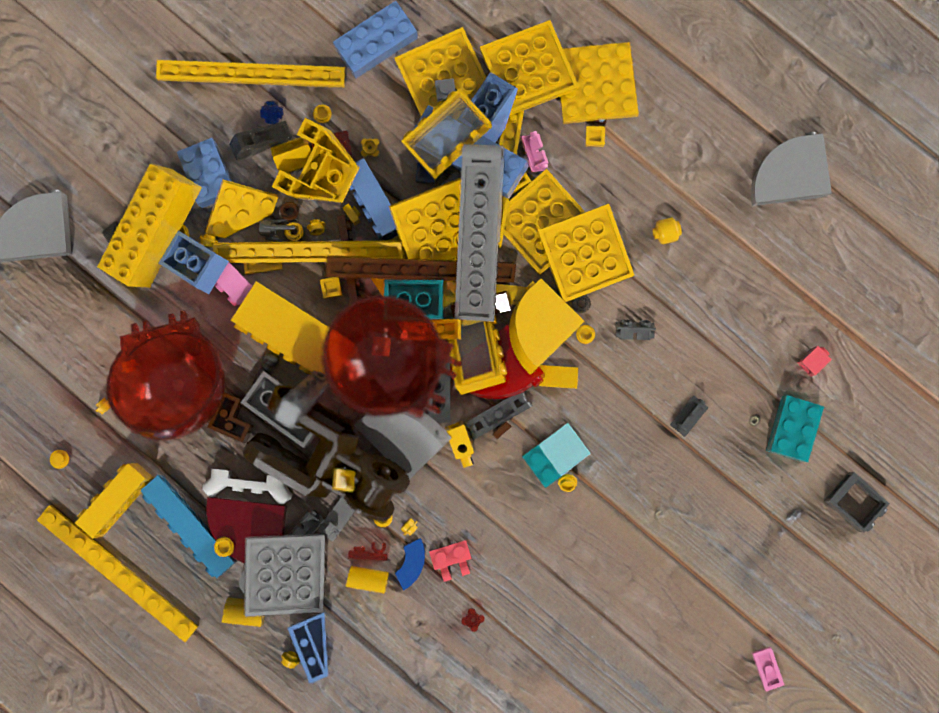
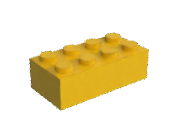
[75,463,154,539]

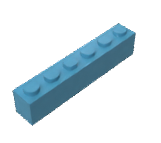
[140,475,237,578]

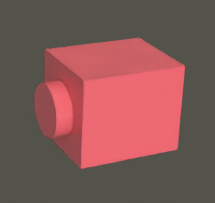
[798,346,832,377]

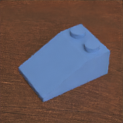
[458,72,518,143]

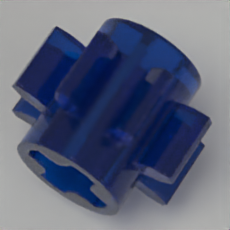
[260,101,284,124]

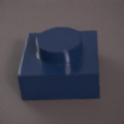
[416,163,436,184]

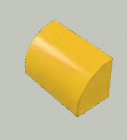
[346,565,389,593]
[222,597,265,627]

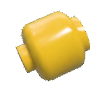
[652,217,682,244]

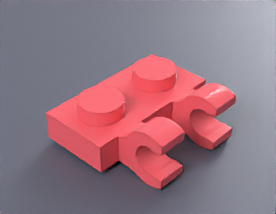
[429,540,472,582]

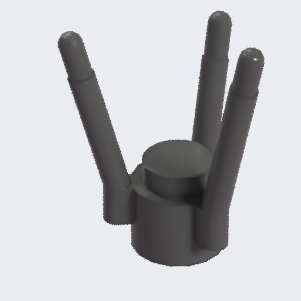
[259,218,297,242]

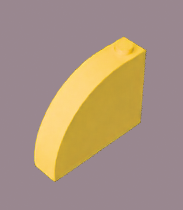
[509,278,585,375]

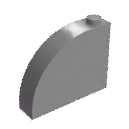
[751,132,832,206]
[0,190,72,263]
[355,404,451,480]

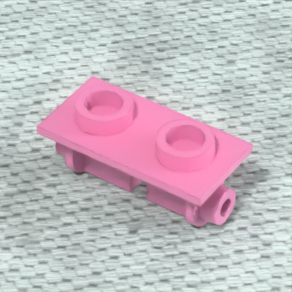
[521,131,549,172]

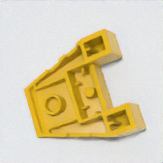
[272,118,359,203]

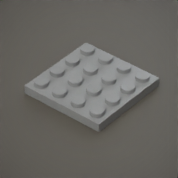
[244,534,325,617]

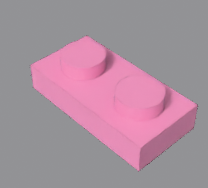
[752,647,784,691]

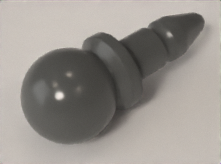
[253,352,279,384]

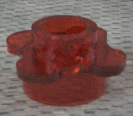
[461,608,484,632]

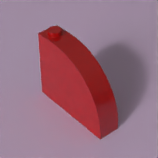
[450,325,545,399]

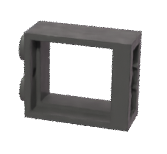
[824,472,890,533]

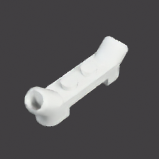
[202,468,292,505]

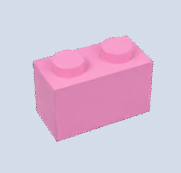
[214,263,253,306]

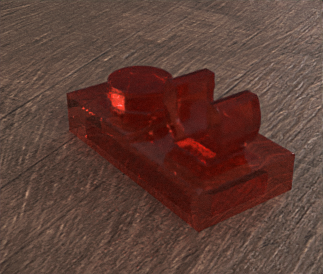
[348,541,389,561]

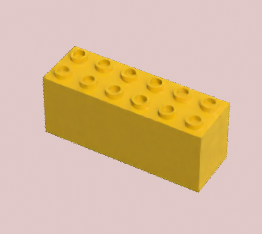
[97,164,202,288]
[231,281,357,385]

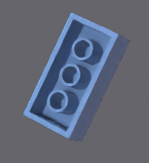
[333,0,418,79]
[350,158,398,241]

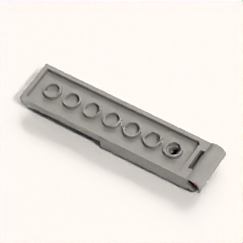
[455,144,504,322]

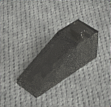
[229,121,293,160]

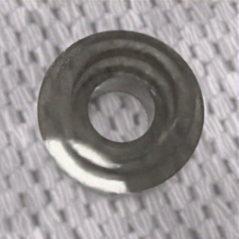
[572,295,591,313]

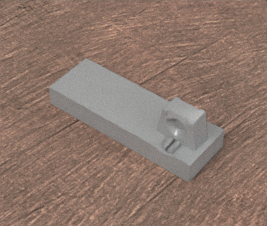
[317,497,355,542]

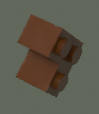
[207,392,254,443]

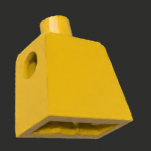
[445,420,474,468]

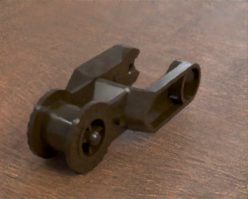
[243,385,410,521]

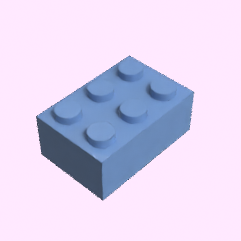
[177,138,232,208]
[159,230,229,294]

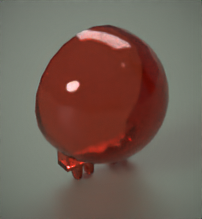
[321,296,462,419]
[106,310,226,441]

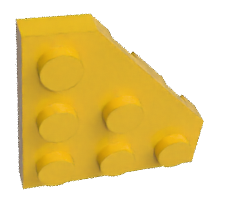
[205,179,278,238]

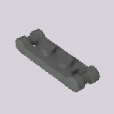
[464,391,533,440]

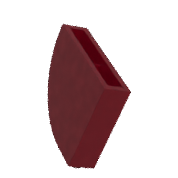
[207,497,287,563]

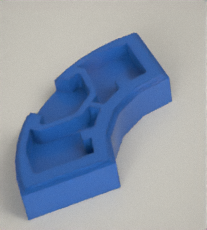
[395,538,425,591]

